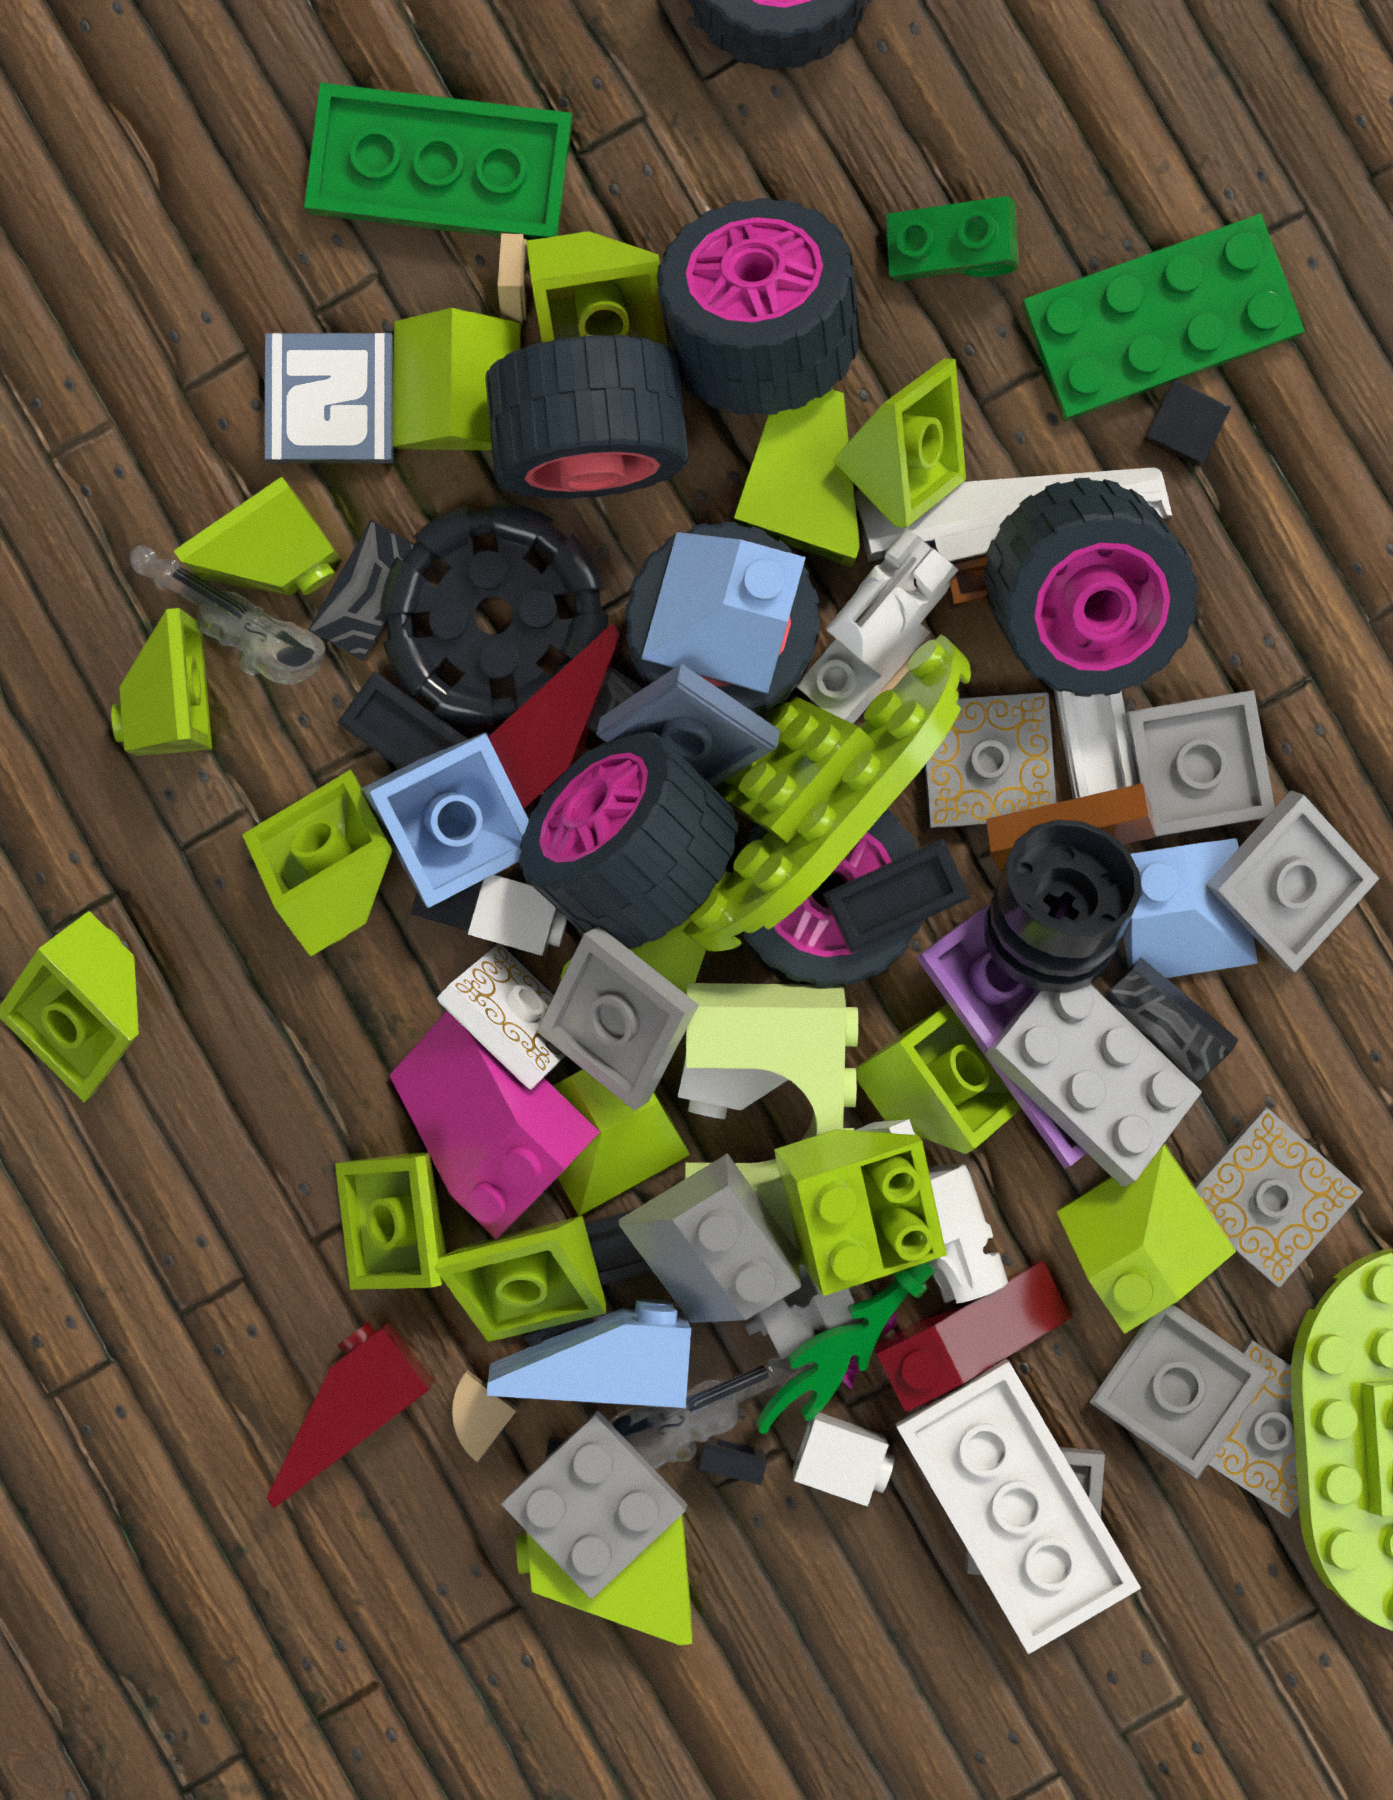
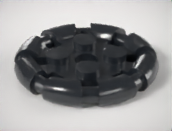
[380,502,609,731]

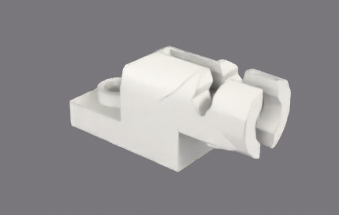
[796,527,958,724]
[854,1119,1008,1303]

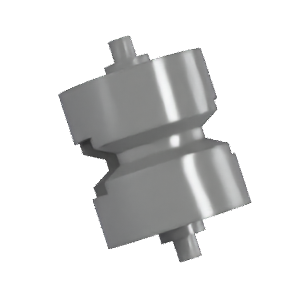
[744,1258,863,1360]

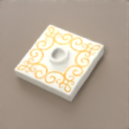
[437,943,566,1090]

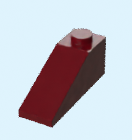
[488,624,626,812]
[874,1260,1072,1412]
[266,1321,435,1508]

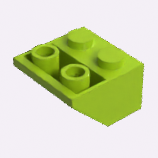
[774,1129,947,1297]

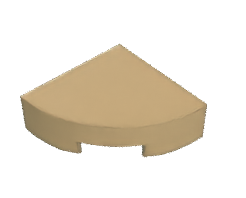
[498,233,527,324]
[452,1370,518,1462]

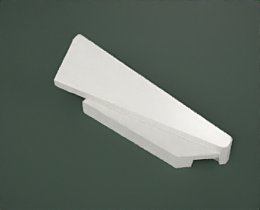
[854,467,1172,564]

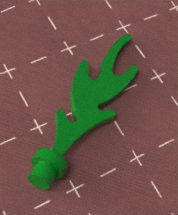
[756,1261,937,1434]

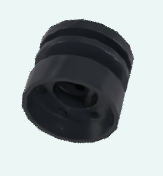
[984,820,1141,993]

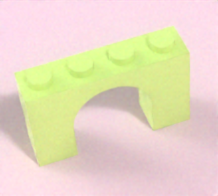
[685,983,858,1249]

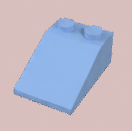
[487,1299,691,1408]

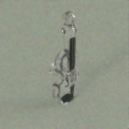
[129,545,325,684]
[609,1358,814,1470]

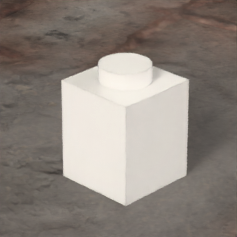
[468,875,568,956]
[792,1412,895,1506]

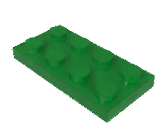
[304,82,573,241]
[1021,213,1305,422]

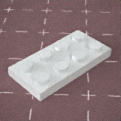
[895,1358,1141,1654]

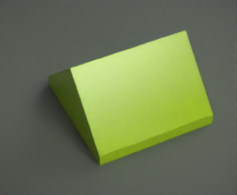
[393,308,521,450]
[832,358,966,528]
[335,1151,446,1290]
[435,1216,606,1342]

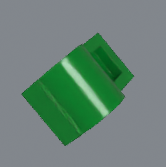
[886,196,1019,282]

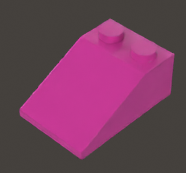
[389,1011,600,1240]

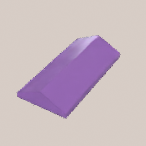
[916,903,1087,1169]

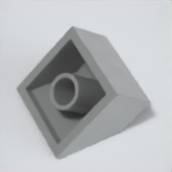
[619,1153,801,1323]

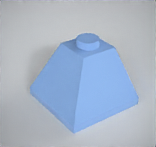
[642,532,806,694]
[362,733,529,908]
[1123,838,1258,978]

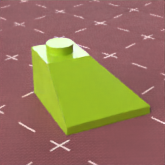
[526,231,668,347]
[174,477,342,596]
[111,608,212,756]
[242,769,393,957]
[0,911,139,1102]
[856,1002,1022,1154]
[553,1069,690,1216]
[1057,1143,1236,1334]

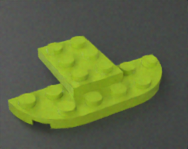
[682,634,971,952]
[1291,1248,1393,1631]

